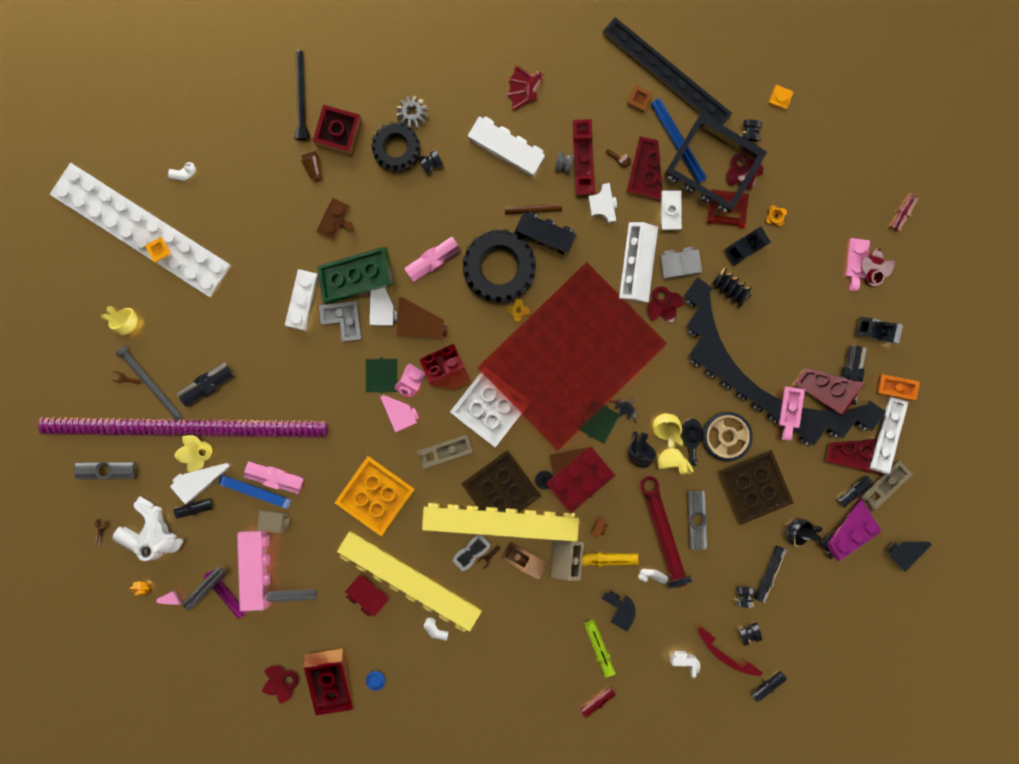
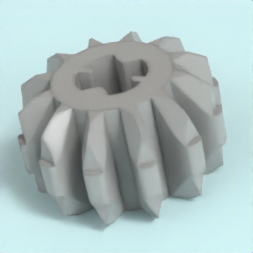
[396,96,428,128]

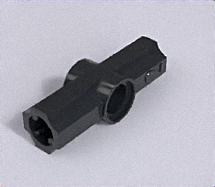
[841,345,867,405]
[177,362,235,407]

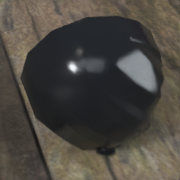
[627,431,657,468]
[786,518,823,547]

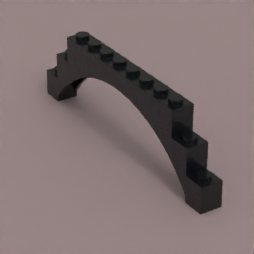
[682,277,886,447]

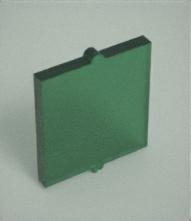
[366,357,398,394]
[576,400,620,444]

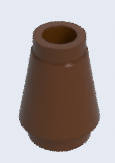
[301,151,322,180]

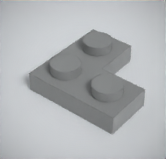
[319,301,362,342]

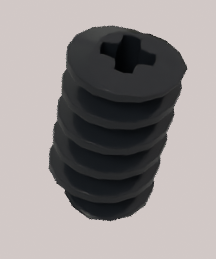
[712,267,753,308]

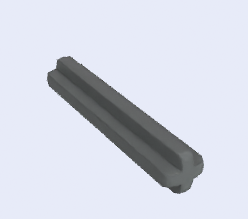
[182,567,226,610]
[266,589,317,602]

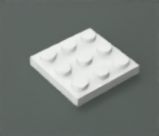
[450,367,530,447]

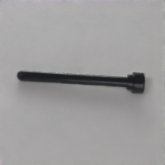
[294,50,310,141]

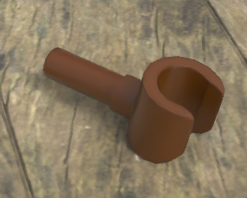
[606,149,632,168]
[111,371,140,384]
[95,519,108,546]
[477,545,501,569]

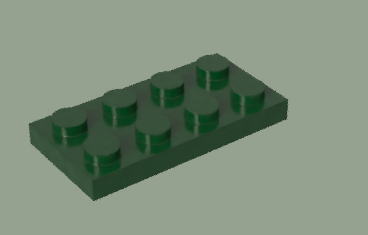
[317,247,393,304]

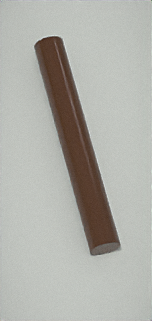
[505,203,562,214]

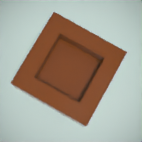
[627,85,653,112]
[591,517,608,538]

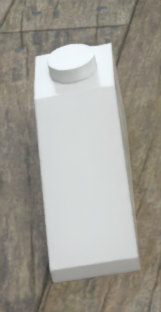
[370,287,398,327]
[170,463,231,504]

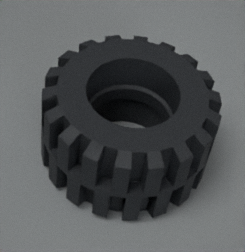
[371,122,420,173]

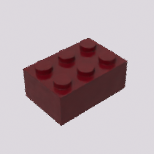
[545,446,616,513]

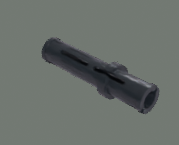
[754,545,787,604]

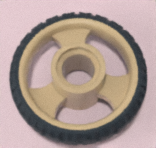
[703,412,753,462]

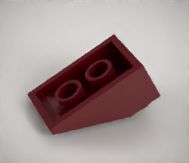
[303,649,354,716]

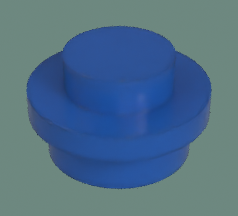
[366,671,385,691]

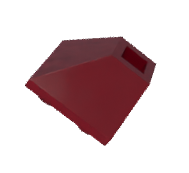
[419,344,471,390]

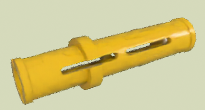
[582,552,638,567]

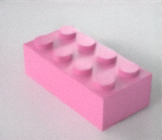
[237,531,271,611]

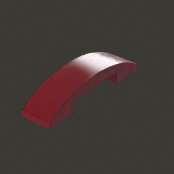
[572,119,595,195]
[696,625,763,676]

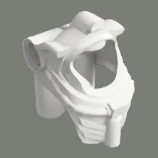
[112,496,184,561]

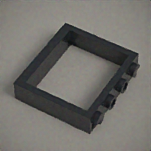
[664,113,767,214]

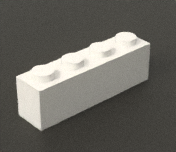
[468,116,545,177]
[619,222,658,302]

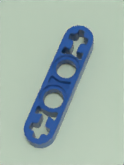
[218,475,291,509]

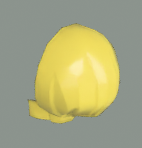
[101,306,138,336]
[653,413,683,448]
[657,448,693,475]

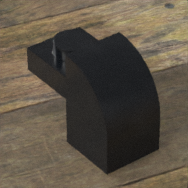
[724,226,771,266]
[856,317,903,344]
[601,590,636,632]

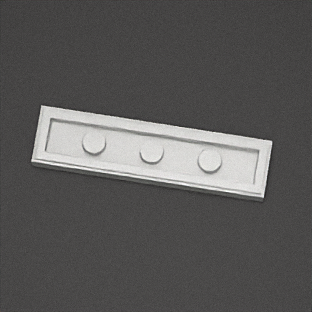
[870,396,908,475]

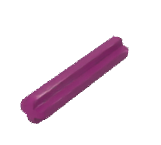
[203,570,246,619]

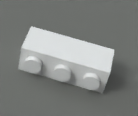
[285,269,319,331]

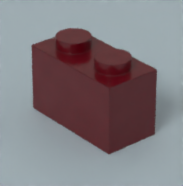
[345,573,390,617]

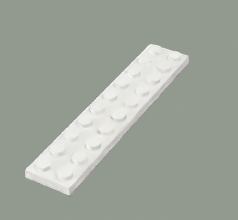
[50,163,231,297]

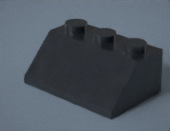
[515,211,577,257]

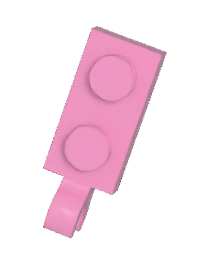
[845,238,870,291]
[779,387,805,441]

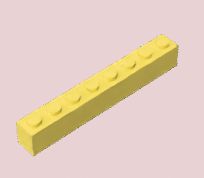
[422,503,579,541]
[337,531,482,632]

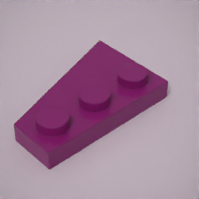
[827,499,882,561]

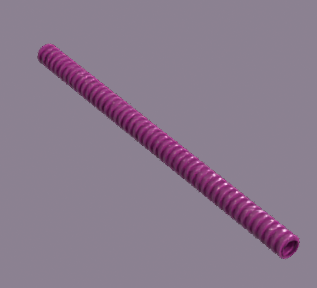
[38,417,327,438]

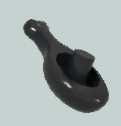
[681,418,703,466]

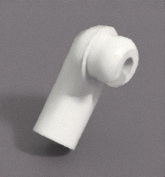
[168,162,196,181]
[638,569,668,585]
[424,618,449,641]

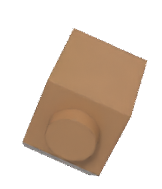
[501,542,548,580]

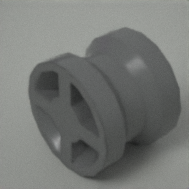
[555,152,574,174]

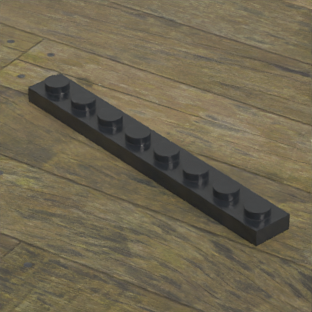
[603,17,732,125]

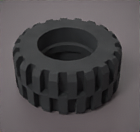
[463,229,536,304]

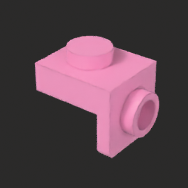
[395,363,425,397]

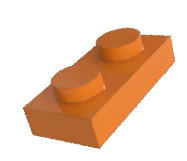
[877,374,920,401]

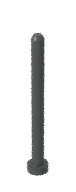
[115,345,182,420]

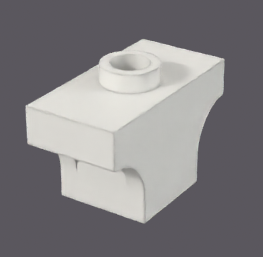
[588,183,617,224]
[660,191,681,230]

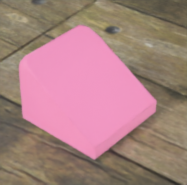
[156,590,183,605]

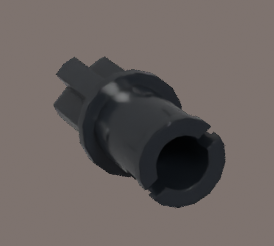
[837,476,873,507]
[173,498,213,519]
[750,671,787,703]

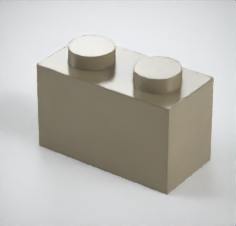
[257,510,290,533]
[550,540,584,581]

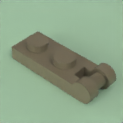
[416,434,473,470]
[860,460,913,511]

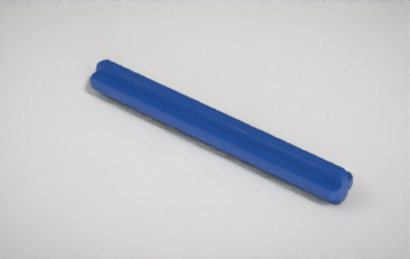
[651,99,707,183]

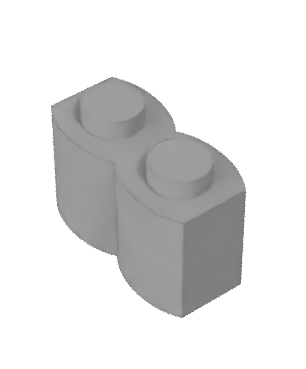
[660,247,702,279]
[453,534,490,571]

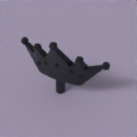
[609,398,637,423]

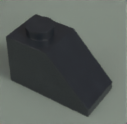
[885,541,932,572]

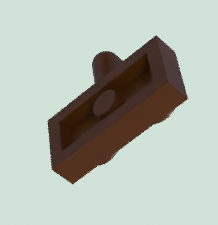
[316,198,354,241]

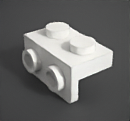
[670,651,700,678]

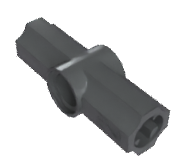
[74,462,136,480]
[688,491,707,549]

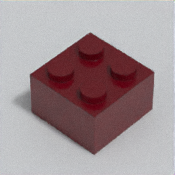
[313,104,362,155]

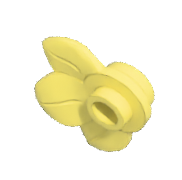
[174,435,213,472]

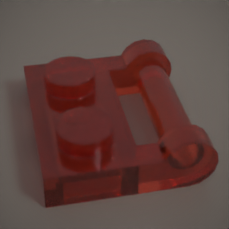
[706,189,749,228]

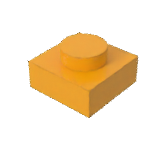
[768,85,794,111]
[145,236,172,263]

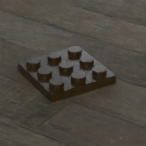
[461,450,542,513]
[718,450,794,525]

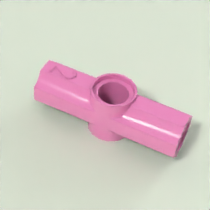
[404,237,461,282]
[243,461,304,494]

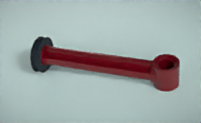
[639,476,695,589]

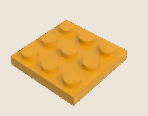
[335,456,415,536]

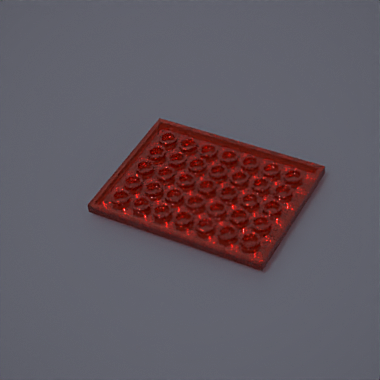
[477,262,667,451]

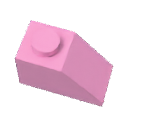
[380,395,419,432]

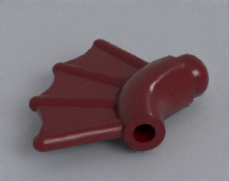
[507,65,544,111]

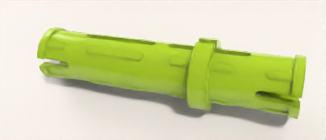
[583,619,616,678]

